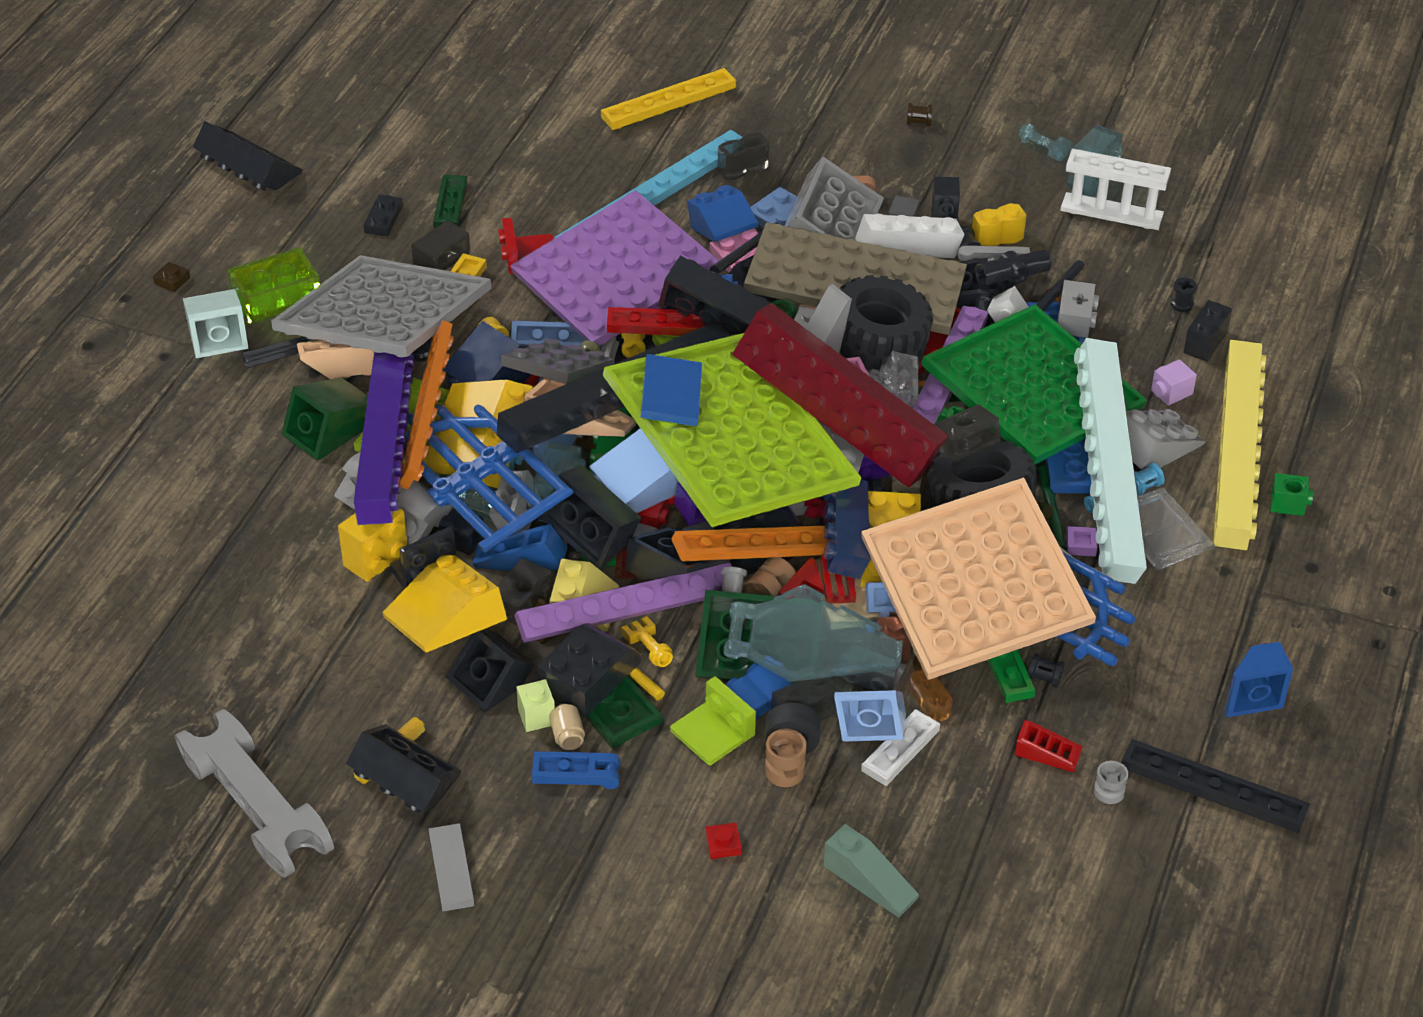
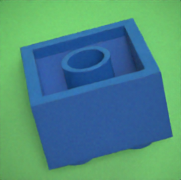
[687,185,759,242]
[1224,642,1293,718]

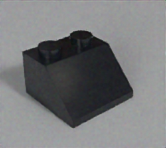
[445,629,535,711]

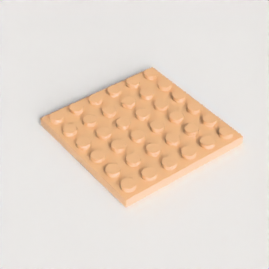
[862,478,1096,680]

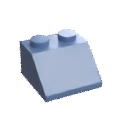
[834,690,906,741]

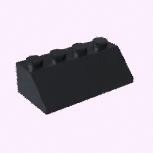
[193,121,303,191]

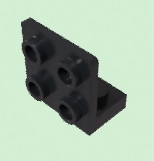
[390,527,456,589]

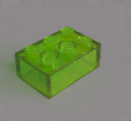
[227,247,320,323]

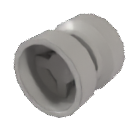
[1094,760,1128,804]

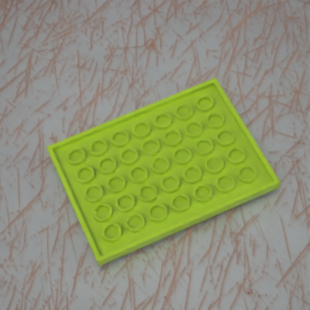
[603,333,861,527]

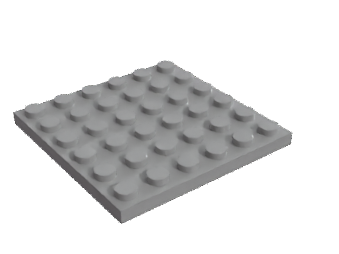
[271,255,492,357]

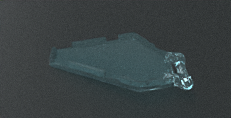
[724,584,903,682]

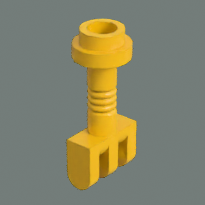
[620,616,673,667]

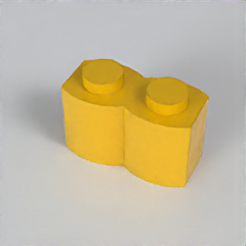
[972,203,1026,246]

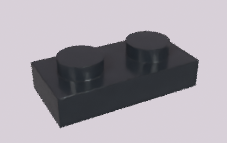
[363,195,403,236]

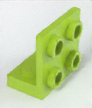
[670,676,756,765]

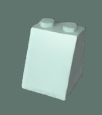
[183,289,248,358]

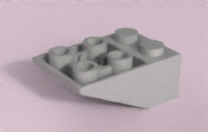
[1126,409,1206,470]

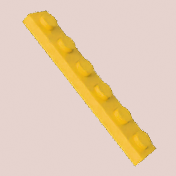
[601,68,736,130]

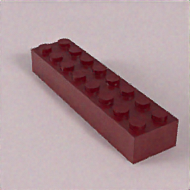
[732,303,949,488]

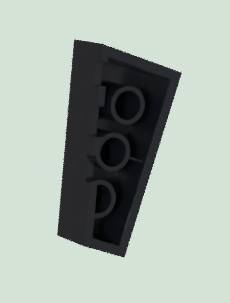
[658,255,771,335]

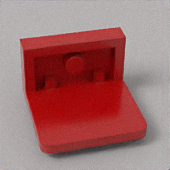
[498,218,554,274]

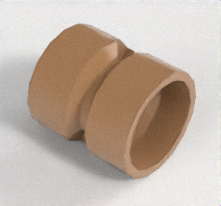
[744,557,796,597]
[765,729,806,787]

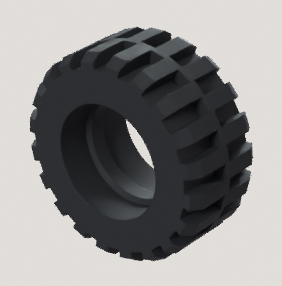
[839,275,933,373]
[927,438,1036,508]

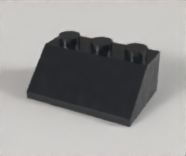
[540,465,641,570]
[346,724,462,812]

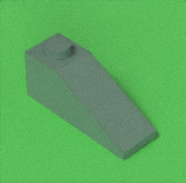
[824,824,919,918]

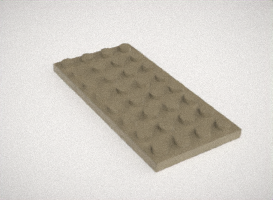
[744,222,967,335]

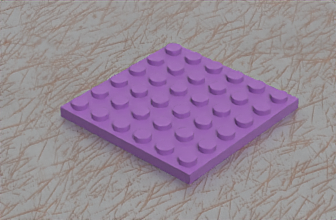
[510,190,719,346]

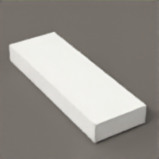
[861,709,940,786]

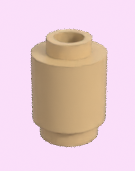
[549,704,585,750]

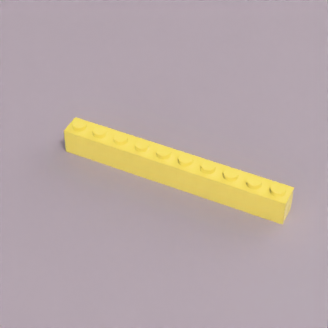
[1213,340,1266,550]

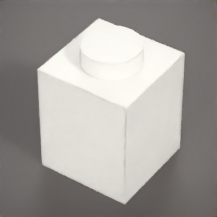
[987,286,1028,323]

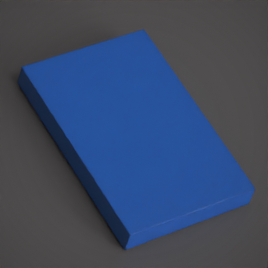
[640,354,702,426]

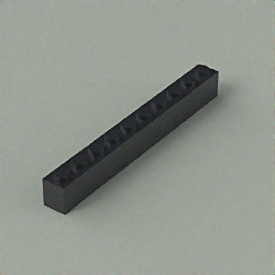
[496,322,733,453]

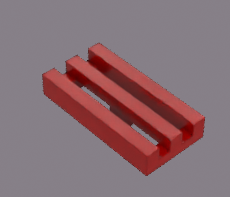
[820,555,856,604]

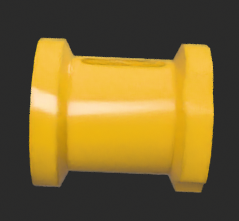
[622,333,646,358]

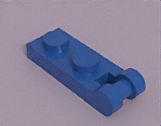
[532,751,621,789]

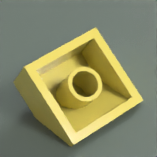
[550,559,619,632]

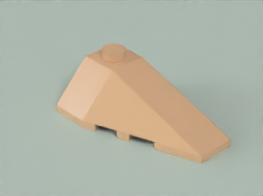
[524,378,636,437]

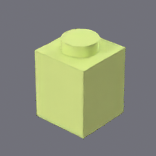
[517,679,555,732]

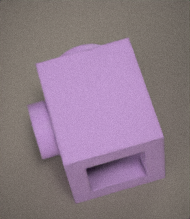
[1151,359,1197,406]

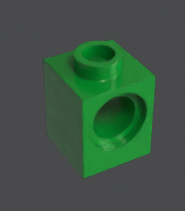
[1270,473,1314,516]

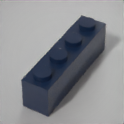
[822,480,870,580]

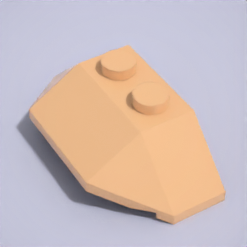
[297,339,374,379]

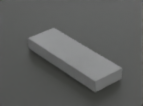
[429,823,474,912]

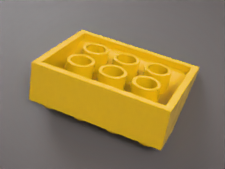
[424,380,533,488]
[382,555,507,653]

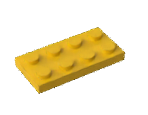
[861,491,921,587]

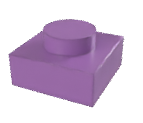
[1066,527,1097,556]

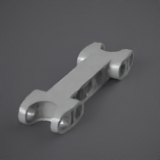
[175,709,334,878]

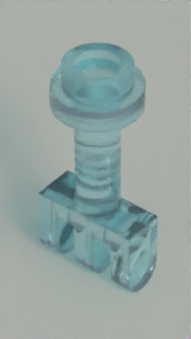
[1018,124,1074,161]

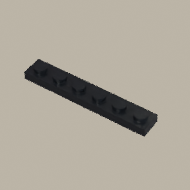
[1121,739,1310,833]

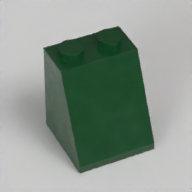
[281,377,368,460]

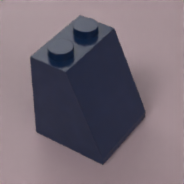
[442,321,531,386]

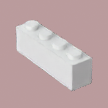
[855,214,964,258]

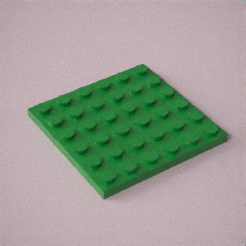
[921,304,1147,465]

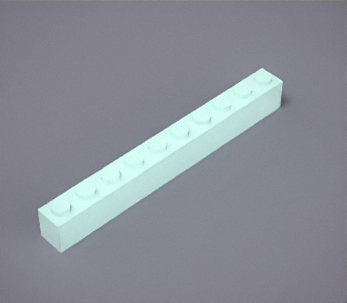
[1074,338,1147,584]

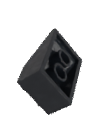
[625,527,730,581]

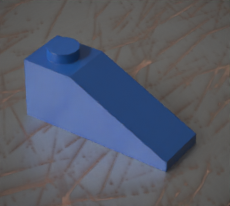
[472,524,568,574]

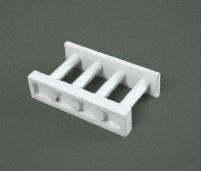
[1061,149,1171,230]

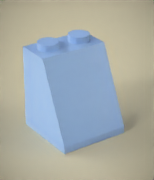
[589,428,679,513]

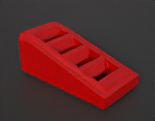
[1015,720,1083,773]

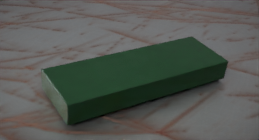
[433,175,468,229]

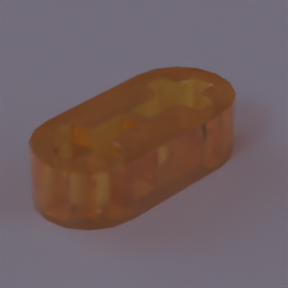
[909,670,953,721]

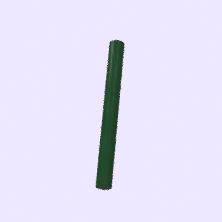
[1037,466,1067,551]

